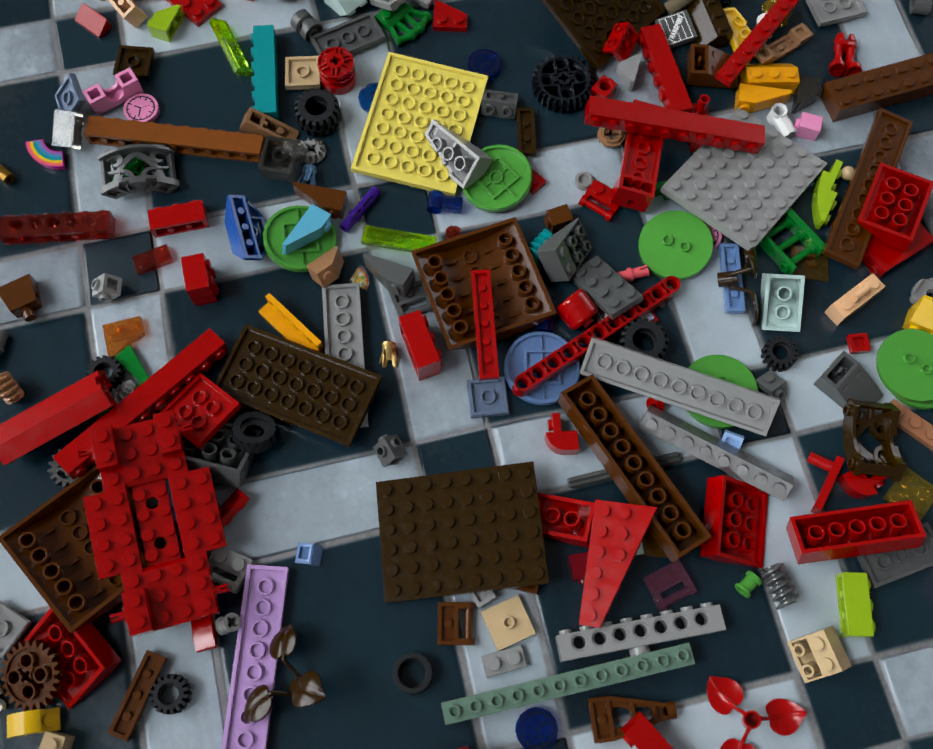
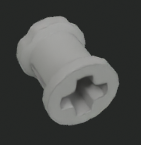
[214,612,241,635]

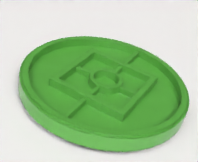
[462,145,532,213]
[263,205,337,272]
[638,210,713,280]
[876,329,933,403]
[687,355,758,429]

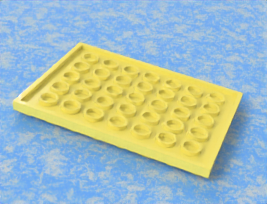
[351,52,488,197]

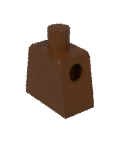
[0,274,42,322]

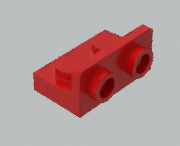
[603,22,639,62]

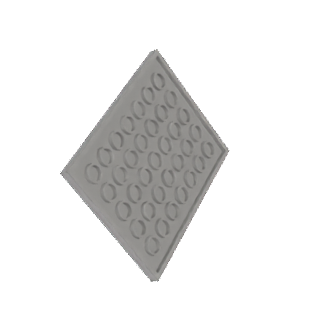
[660,107,828,251]

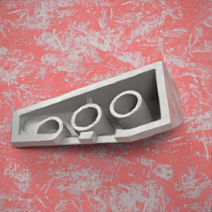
[425,119,492,189]

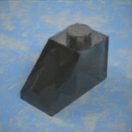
[791,75,823,114]

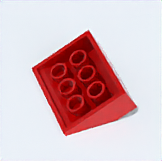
[857,162,933,252]
[700,475,768,569]
[24,608,122,709]

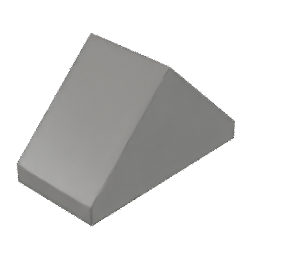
[616,53,642,92]

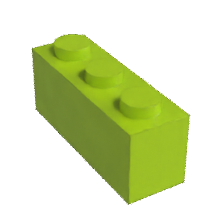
[835,572,876,638]

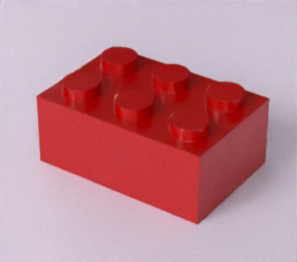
[398,310,443,381]

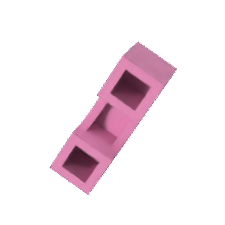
[82,67,144,116]

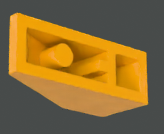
[734,83,792,113]

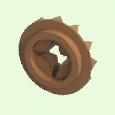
[597,127,625,149]

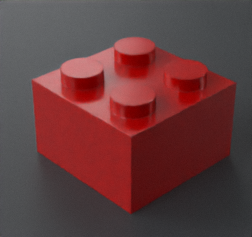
[181,253,219,306]

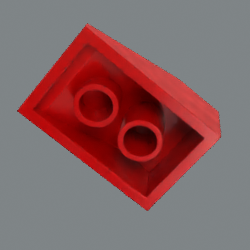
[538,493,595,548]

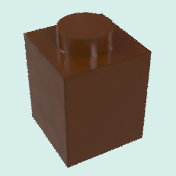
[544,204,574,234]

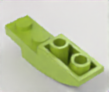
[812,159,843,230]

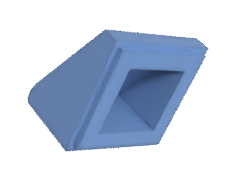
[295,543,323,566]

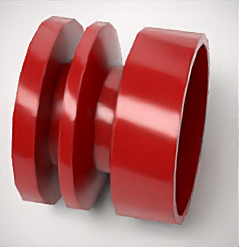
[317,47,357,95]

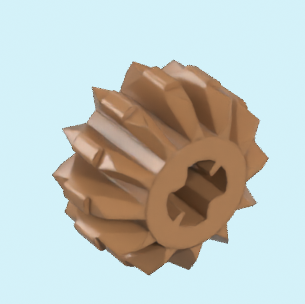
[0,371,24,405]

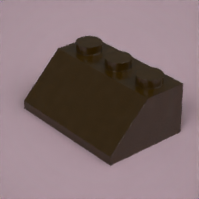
[681,0,733,49]

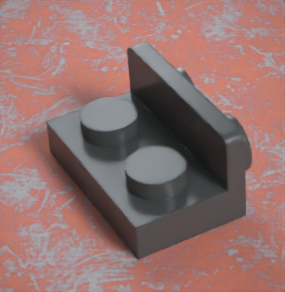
[481,89,518,119]

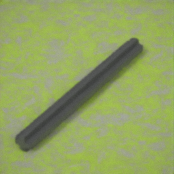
[567,452,681,489]

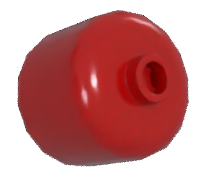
[556,289,598,330]

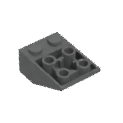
[537,218,592,282]
[813,351,883,419]

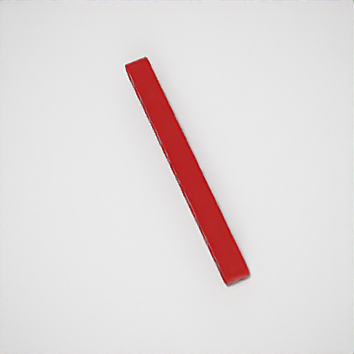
[512,276,681,397]

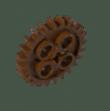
[0,639,66,711]

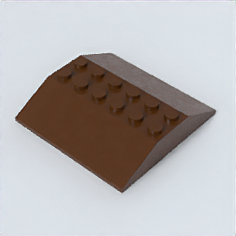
[411,217,557,351]
[0,465,167,634]

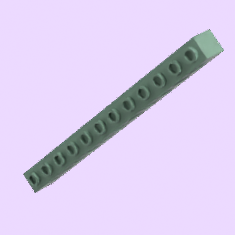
[441,643,695,725]

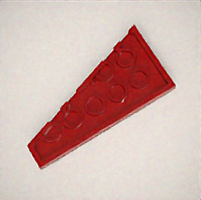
[579,500,658,628]

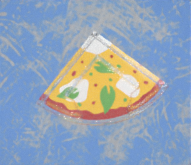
[350,265,369,291]

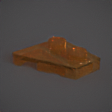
[102,316,145,358]

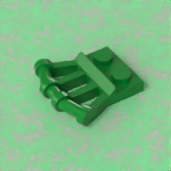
[374,2,432,46]

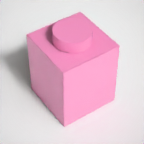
[794,112,823,141]

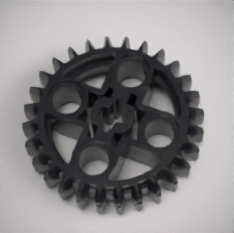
[531,53,595,113]

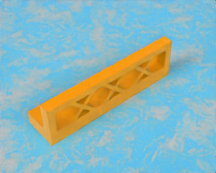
[258,293,324,353]

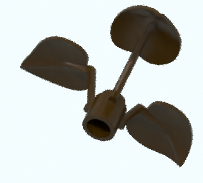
[717,247,759,326]
[245,624,327,723]

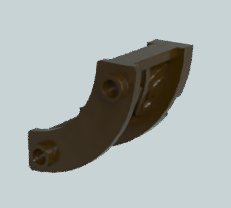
[843,398,906,482]

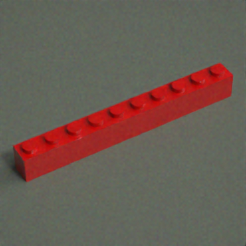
[584,95,765,154]
[52,328,228,480]

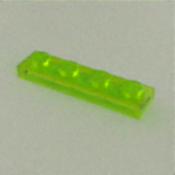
[209,18,252,77]
[361,225,437,252]

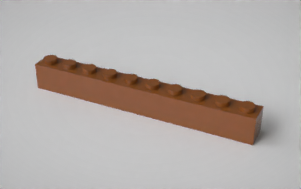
[84,116,266,163]

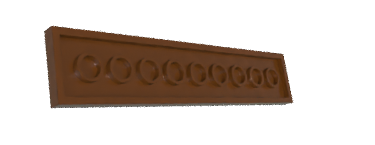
[822,107,913,269]

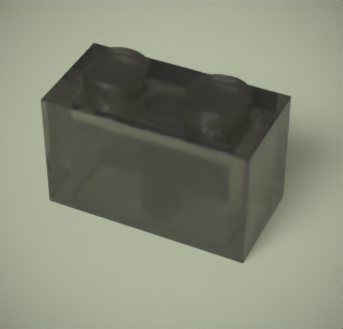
[52,109,84,150]

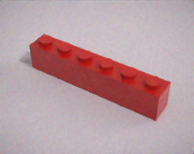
[637,24,693,113]

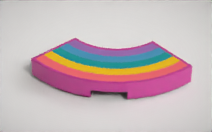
[25,139,66,170]

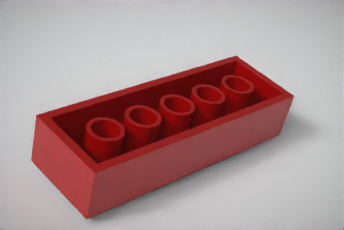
[786,500,926,565]

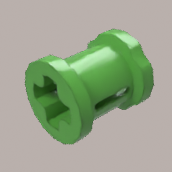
[734,570,762,598]

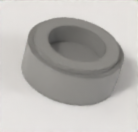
[574,172,593,191]
[629,645,651,657]

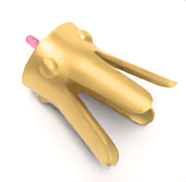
[379,339,399,368]

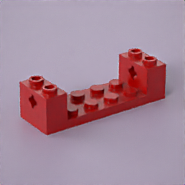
[610,99,668,212]

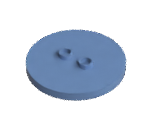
[504,331,580,405]

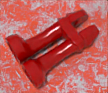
[829,32,862,77]

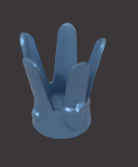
[298,164,317,186]

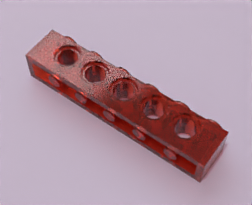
[0,210,116,245]

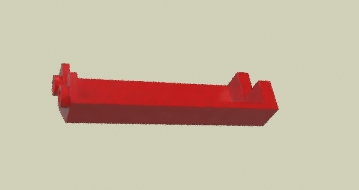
[0,370,117,466]

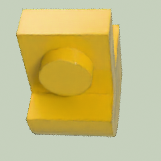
[7,707,60,738]

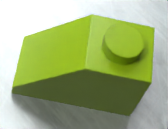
[147,4,185,42]

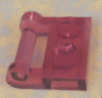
[643,560,697,612]

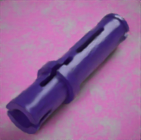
[339,186,381,233]

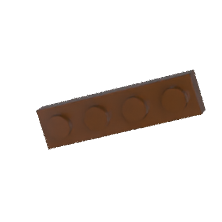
[107,650,168,742]

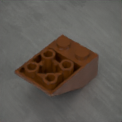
[687,44,738,89]

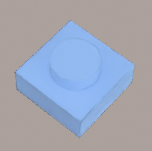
[721,429,744,449]

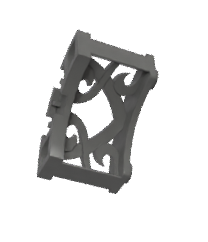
[98,144,180,200]

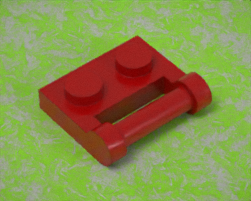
[578,179,620,222]

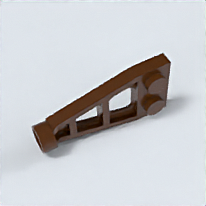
[587,696,677,744]

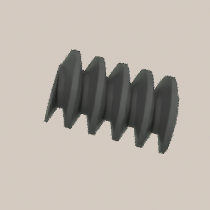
[760,563,799,610]

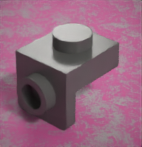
[756,370,787,400]

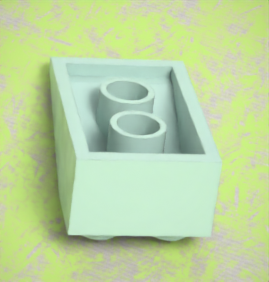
[760,273,805,332]

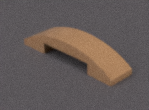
[755,23,813,65]

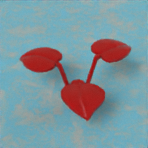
[707,676,807,749]

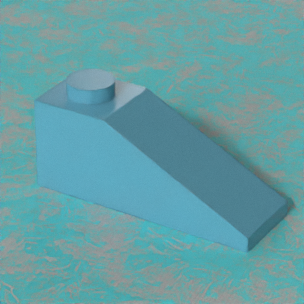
[282,204,332,255]

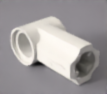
[767,103,797,139]

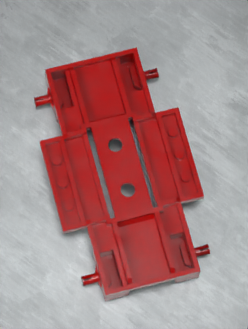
[78,410,230,637]

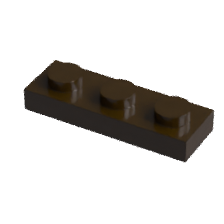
[516,108,536,157]

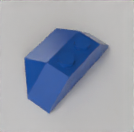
[224,194,267,260]

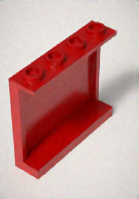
[831,220,933,279]

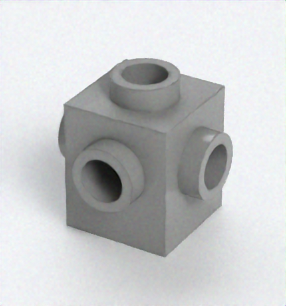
[91,273,122,302]

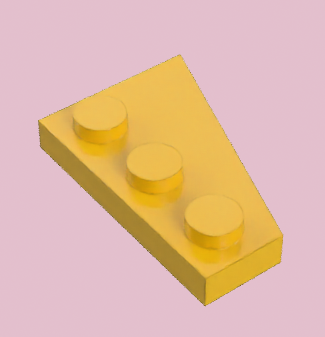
[723,7,751,52]

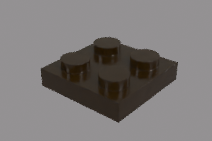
[113,45,155,80]

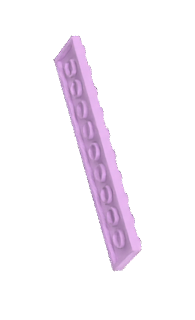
[221,564,289,749]

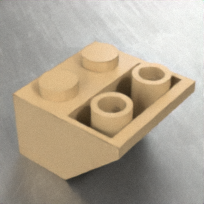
[787,626,852,683]

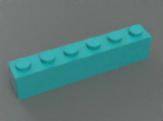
[250,25,279,121]

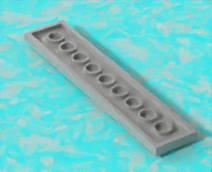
[579,336,780,436]

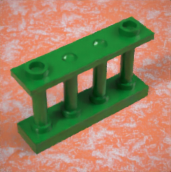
[758,207,825,275]

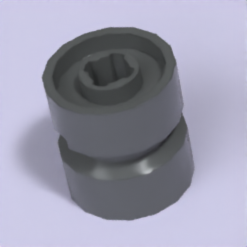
[290,9,323,42]

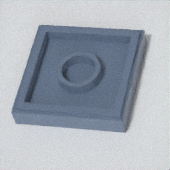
[54,73,86,124]
[467,376,509,419]

